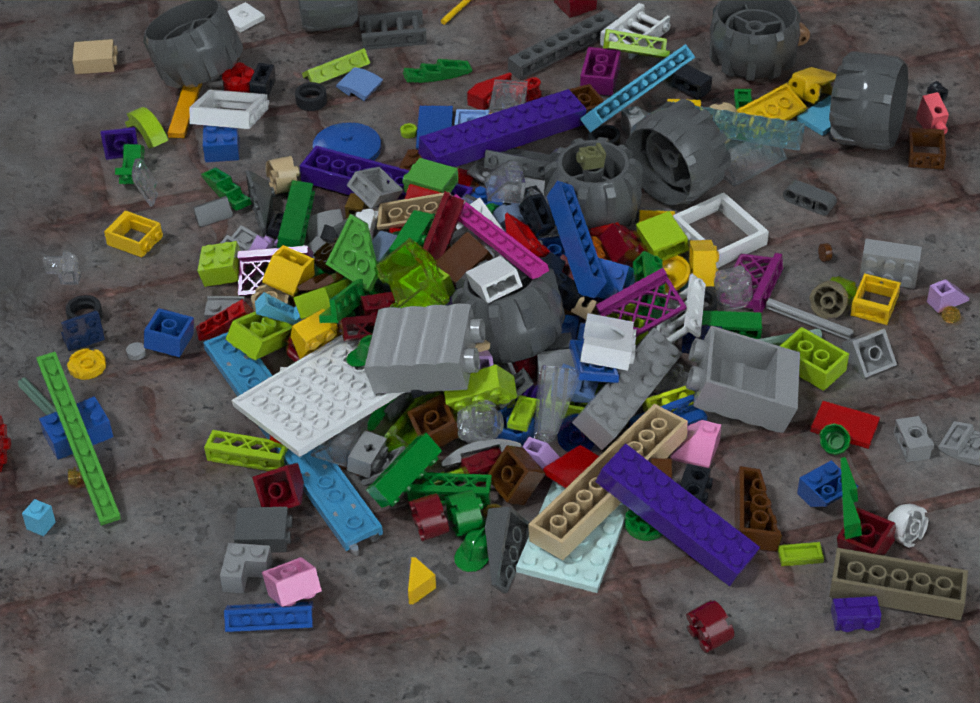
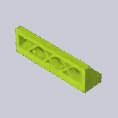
[603,29,670,59]
[302,48,370,83]
[204,430,288,471]

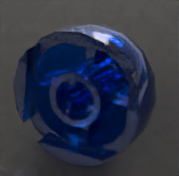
[557,413,595,452]

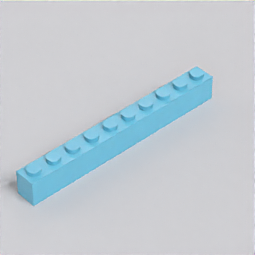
[580,44,695,133]

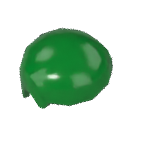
[819,423,851,455]

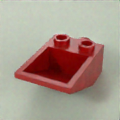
[505,212,550,257]

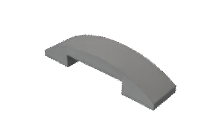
[442,439,523,469]

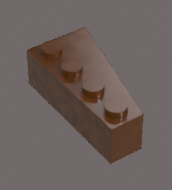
[735,466,782,552]

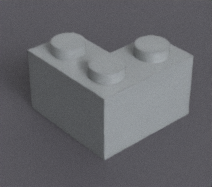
[220,543,273,594]

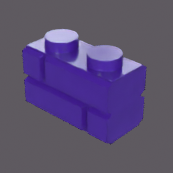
[831,596,881,632]

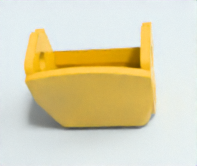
[788,67,836,104]

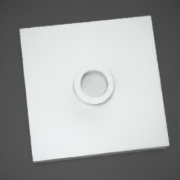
[228,2,265,33]

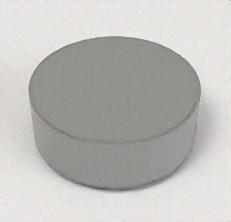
[126,342,146,360]

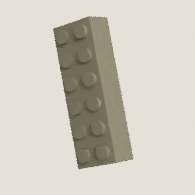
[829,548,968,620]

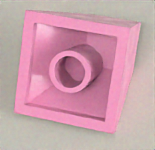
[670,420,721,468]

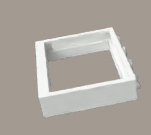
[189,90,270,129]
[673,192,769,268]

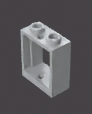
[347,167,403,209]

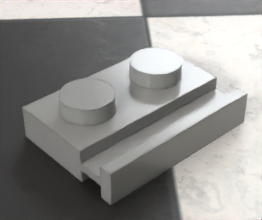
[204,296,245,320]

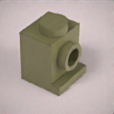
[576,143,606,170]

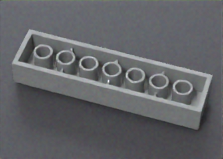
[572,327,683,450]

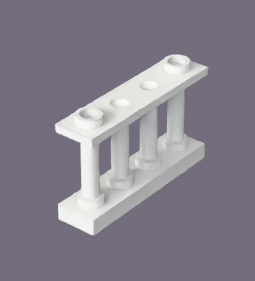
[600,3,671,59]
[656,274,706,345]

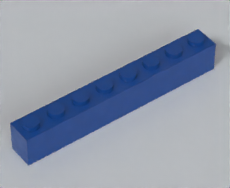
[546,180,607,298]

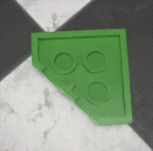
[326,214,379,291]

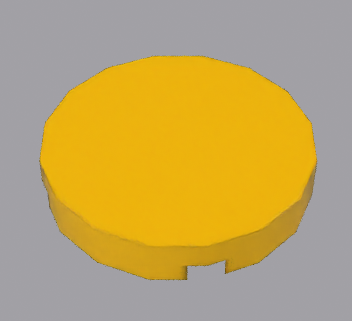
[67,348,106,380]

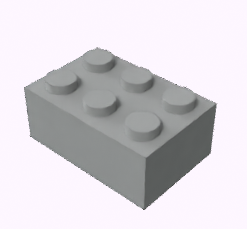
[859,239,922,289]

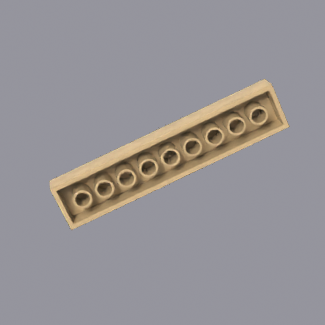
[528,404,688,560]

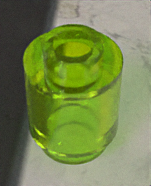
[830,276,857,299]

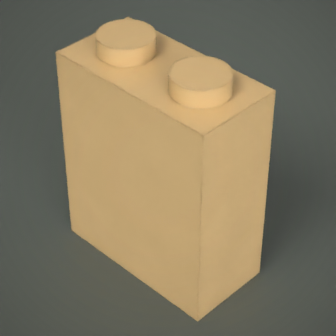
[73,39,118,74]

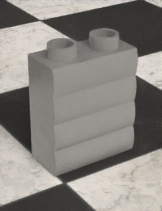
[364,304,485,394]
[686,326,800,433]

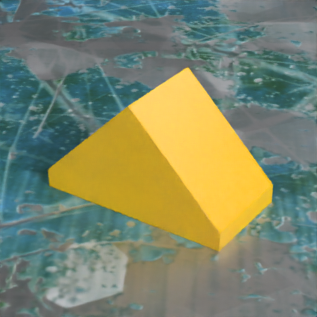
[408,557,436,605]

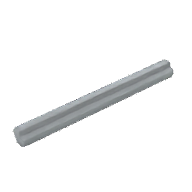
[765,298,854,340]

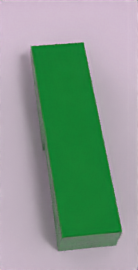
[840,457,862,539]

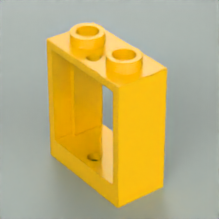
[104,210,163,258]
[850,273,901,325]

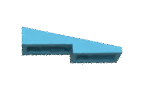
[255,292,307,325]

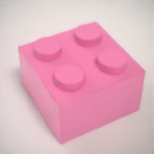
[262,557,322,607]

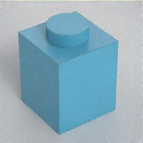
[22,499,56,536]

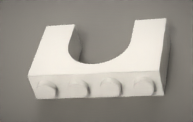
[580,313,636,371]

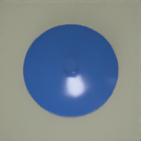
[313,122,381,161]

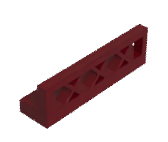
[418,191,466,268]
[337,315,377,342]

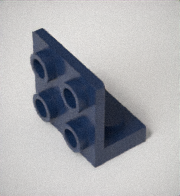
[61,311,105,351]

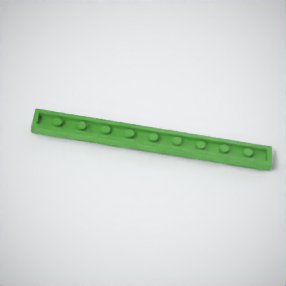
[36,352,121,526]

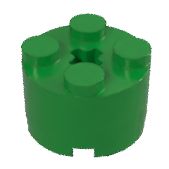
[445,490,486,537]

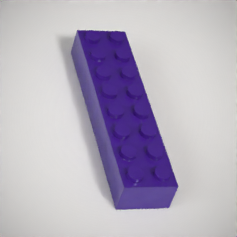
[595,443,760,587]

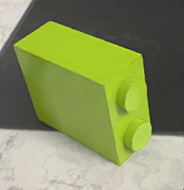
[636,211,689,261]

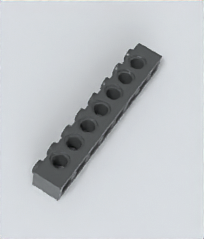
[508,9,619,80]

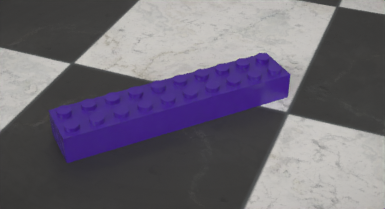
[418,89,586,167]
[300,146,473,204]

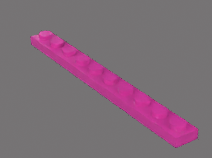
[454,194,549,280]

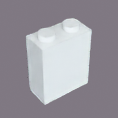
[466,256,523,303]

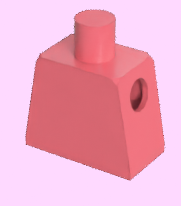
[916,92,949,134]

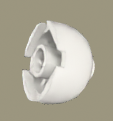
[888,504,928,547]

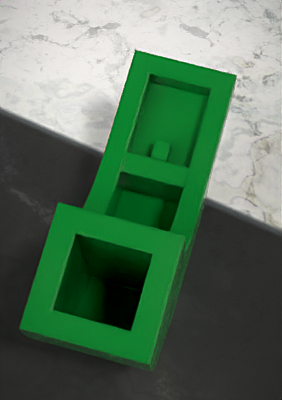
[115,144,145,184]

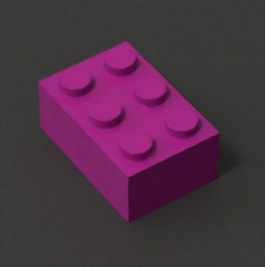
[580,47,621,96]

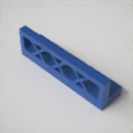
[628,394,707,429]
[224,601,313,632]

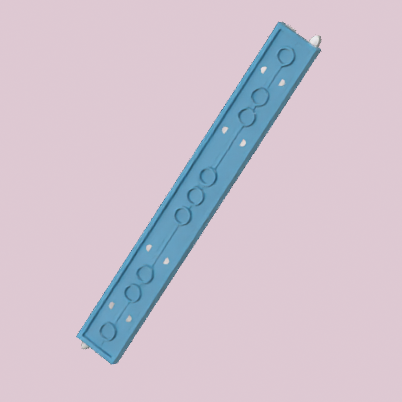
[203,332,383,556]

